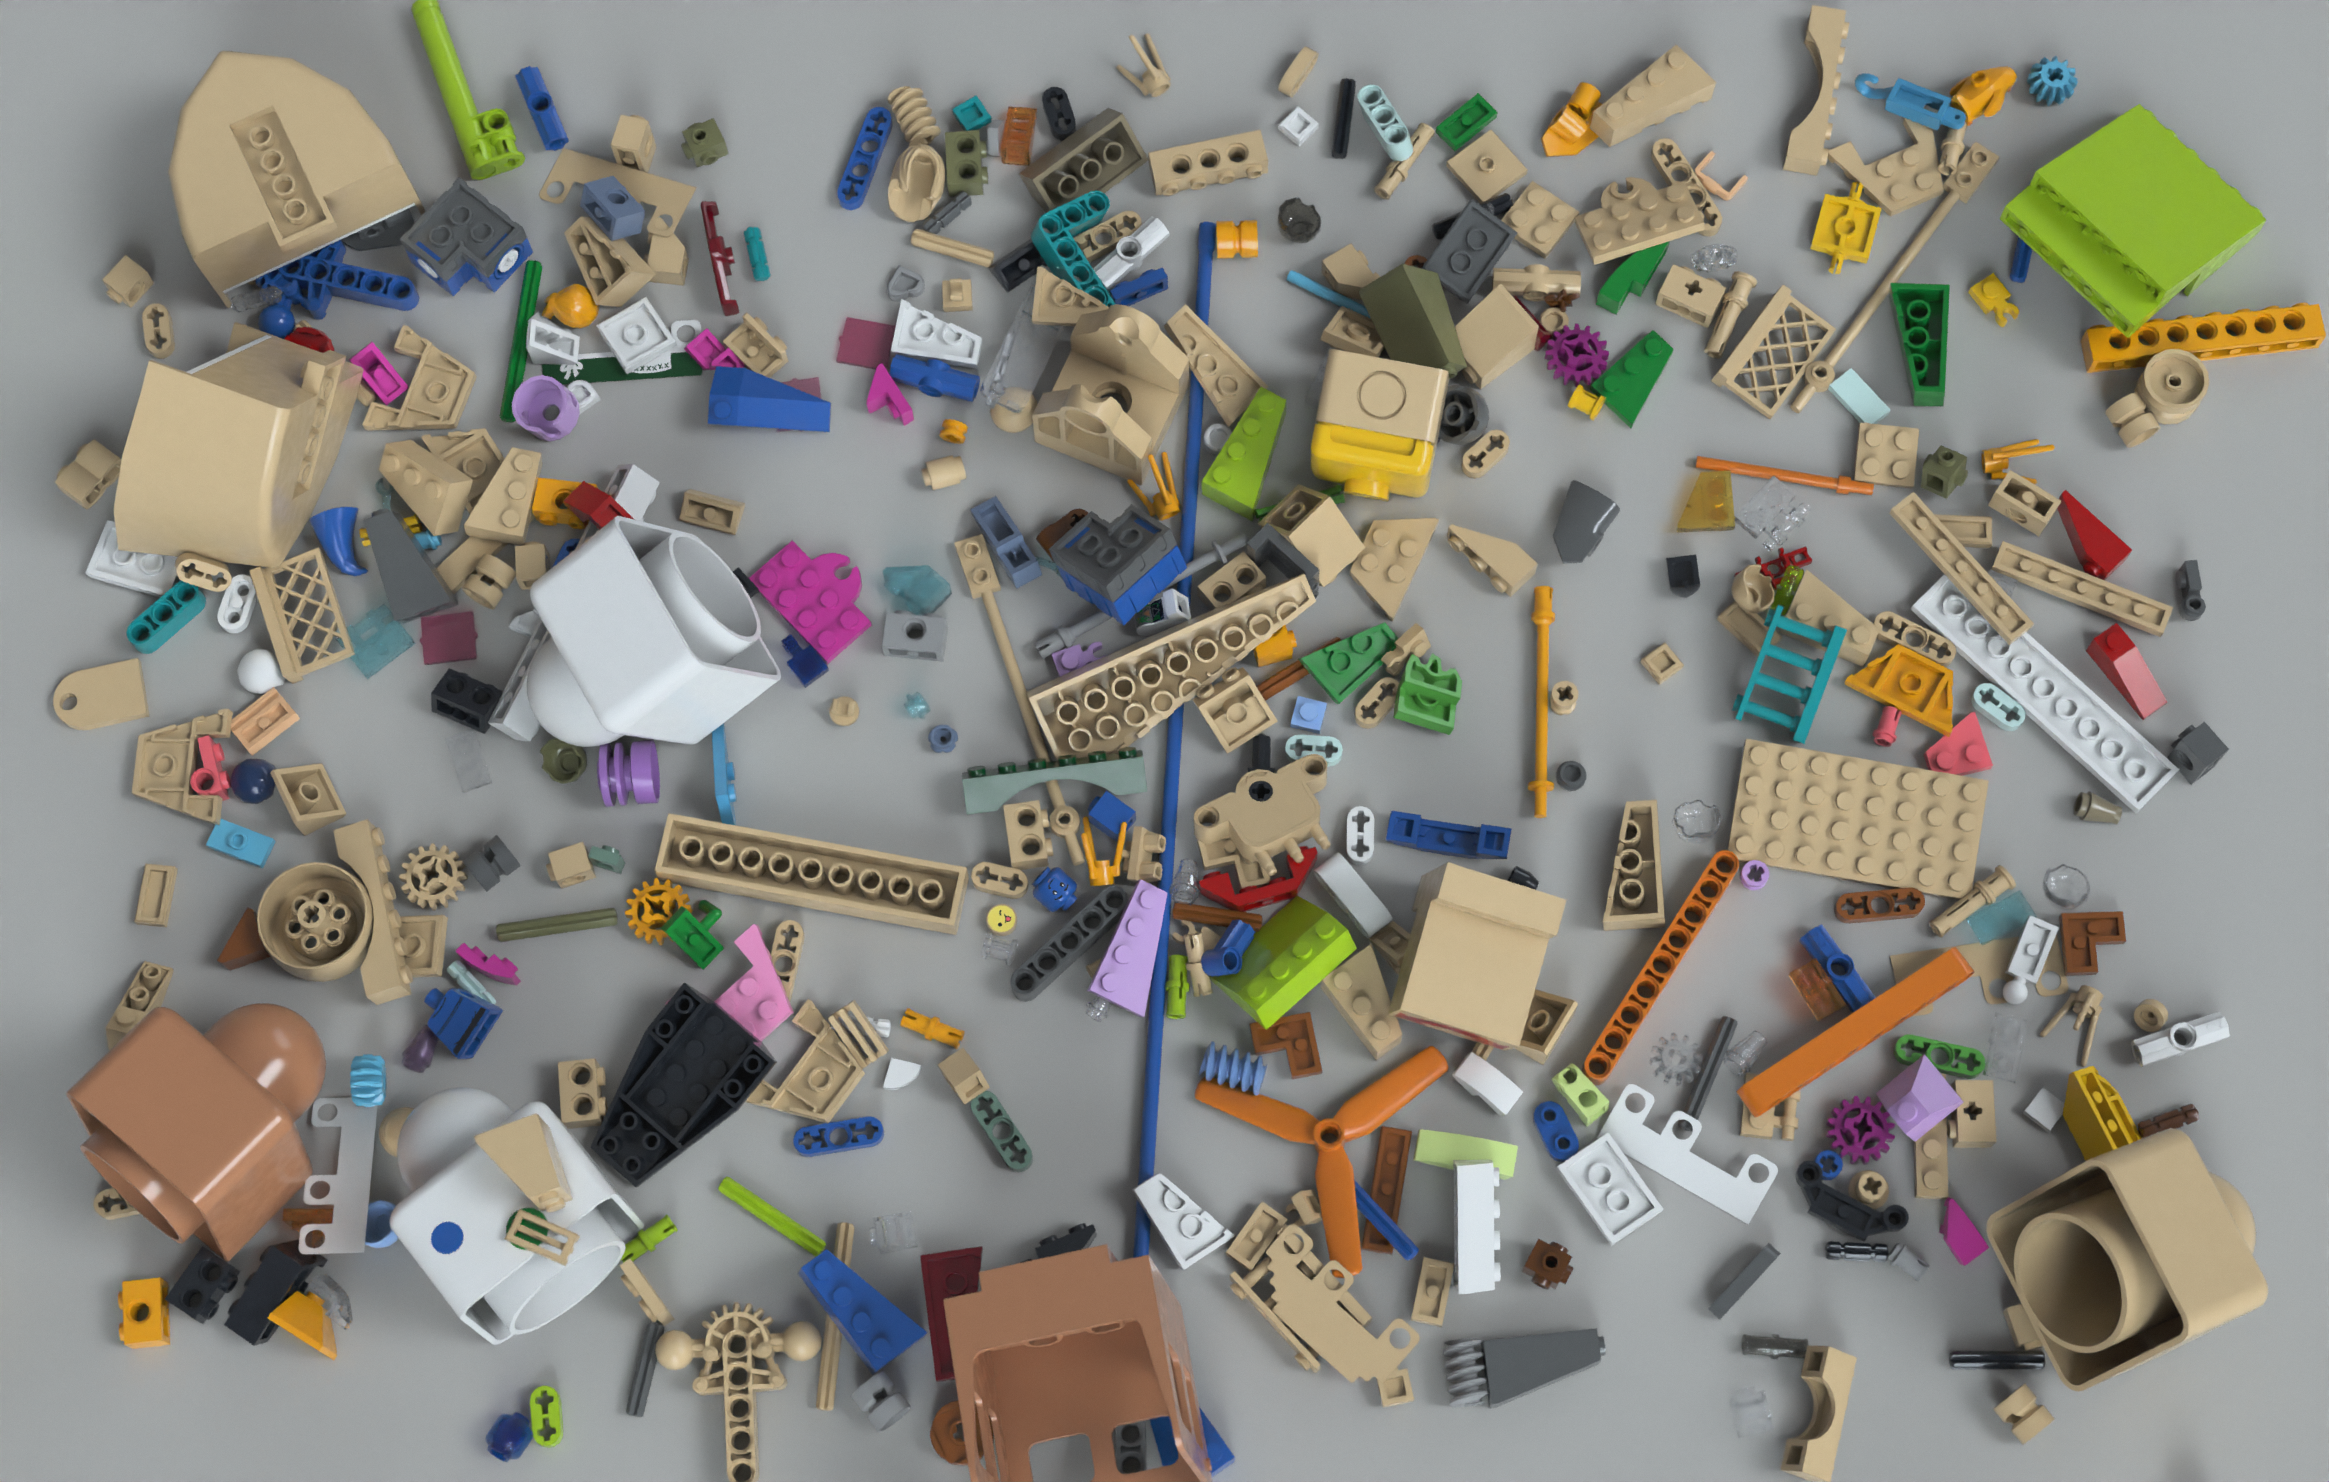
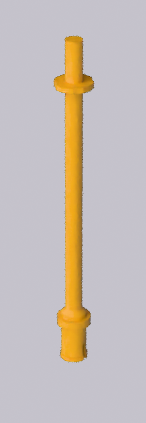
[1528,586,1555,818]

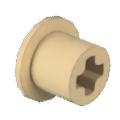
[1848,1170,1889,1210]

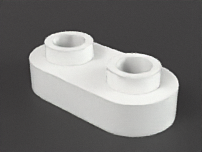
[217,574,258,633]

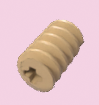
[887,86,941,147]

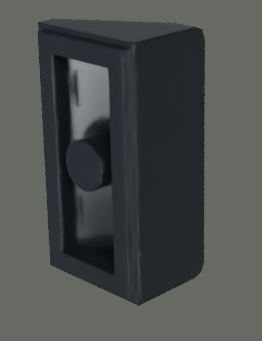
[988,239,1047,293]

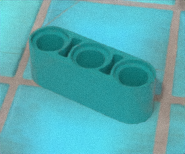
[126,581,206,654]

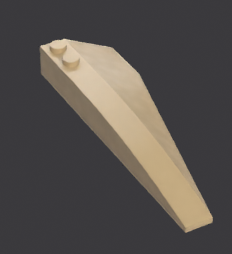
[1026,573,1316,761]

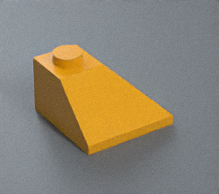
[268,1291,337,1360]

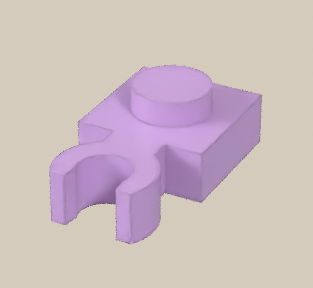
[1051,642,1105,677]

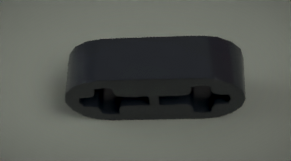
[1042,87,1076,141]

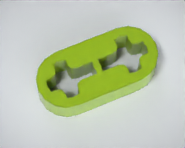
[530,1386,563,1448]

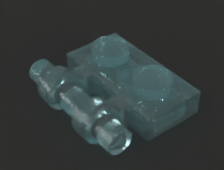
[336,604,416,680]

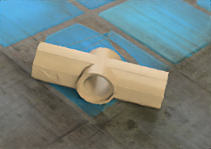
[1492,264,1581,302]

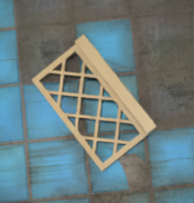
[1711,285,1836,419]
[249,547,355,684]

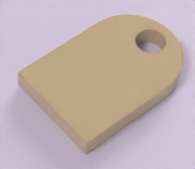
[53,658,150,730]

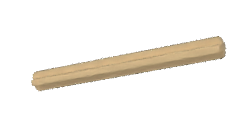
[816,1222,854,1411]

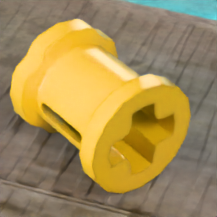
[1568,384,1606,421]

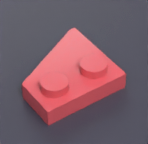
[1924,712,1993,776]

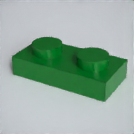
[1436,93,1498,151]

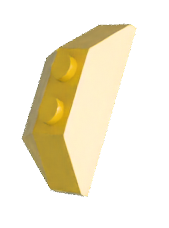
[2063,1066,2142,1161]

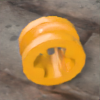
[939,419,968,444]

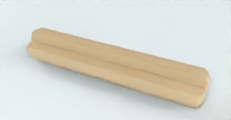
[911,229,994,267]

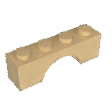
[1780,1345,1857,1482]

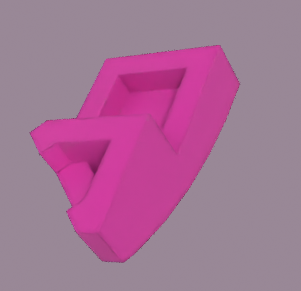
[684,328,745,370]
[1939,1197,1989,1266]

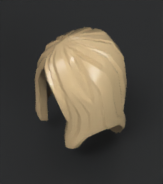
[888,144,945,222]

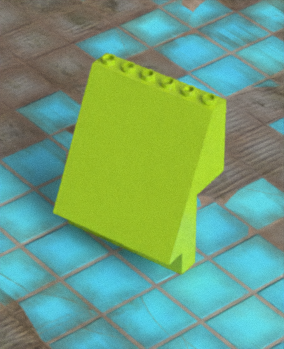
[2000,104,2267,338]

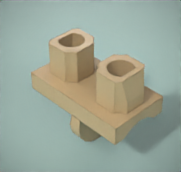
[1121,826,1166,883]

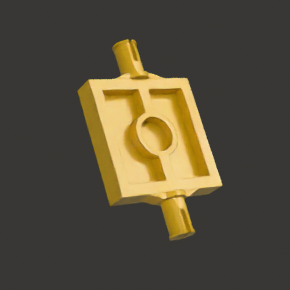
[1810,182,1882,274]

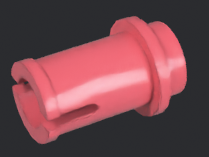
[1872,706,1902,747]

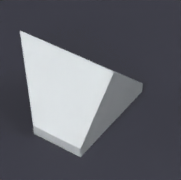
[526,311,580,365]

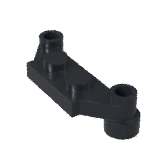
[1795,1161,1909,1241]

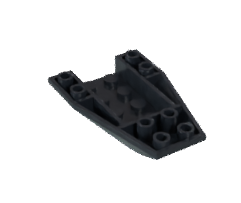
[590,983,777,1187]

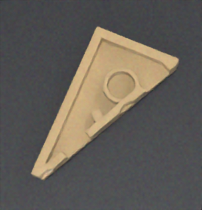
[1032,267,1109,327]

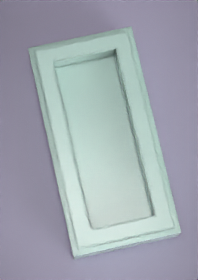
[1828,368,1891,424]

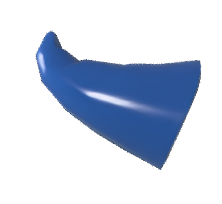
[309,507,368,577]

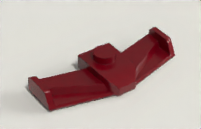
[700,201,739,316]

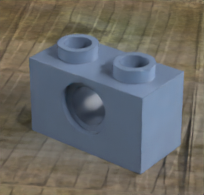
[580,176,645,241]

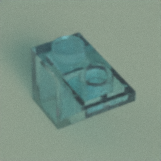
[882,565,952,615]

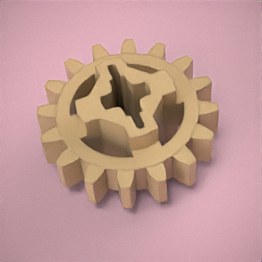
[399,843,468,911]

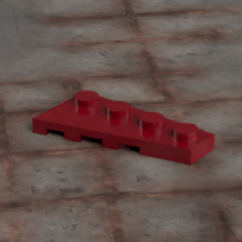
[920,1246,983,1382]

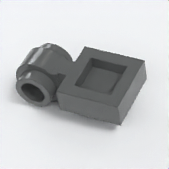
[2176,560,2206,621]

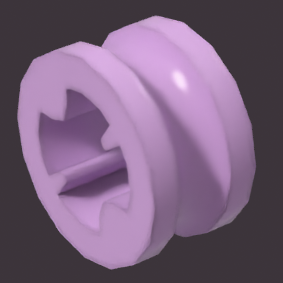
[1740,860,1769,891]

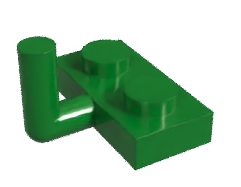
[661,900,724,970]

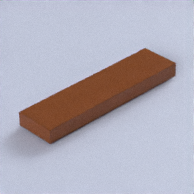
[1361,1126,1412,1255]

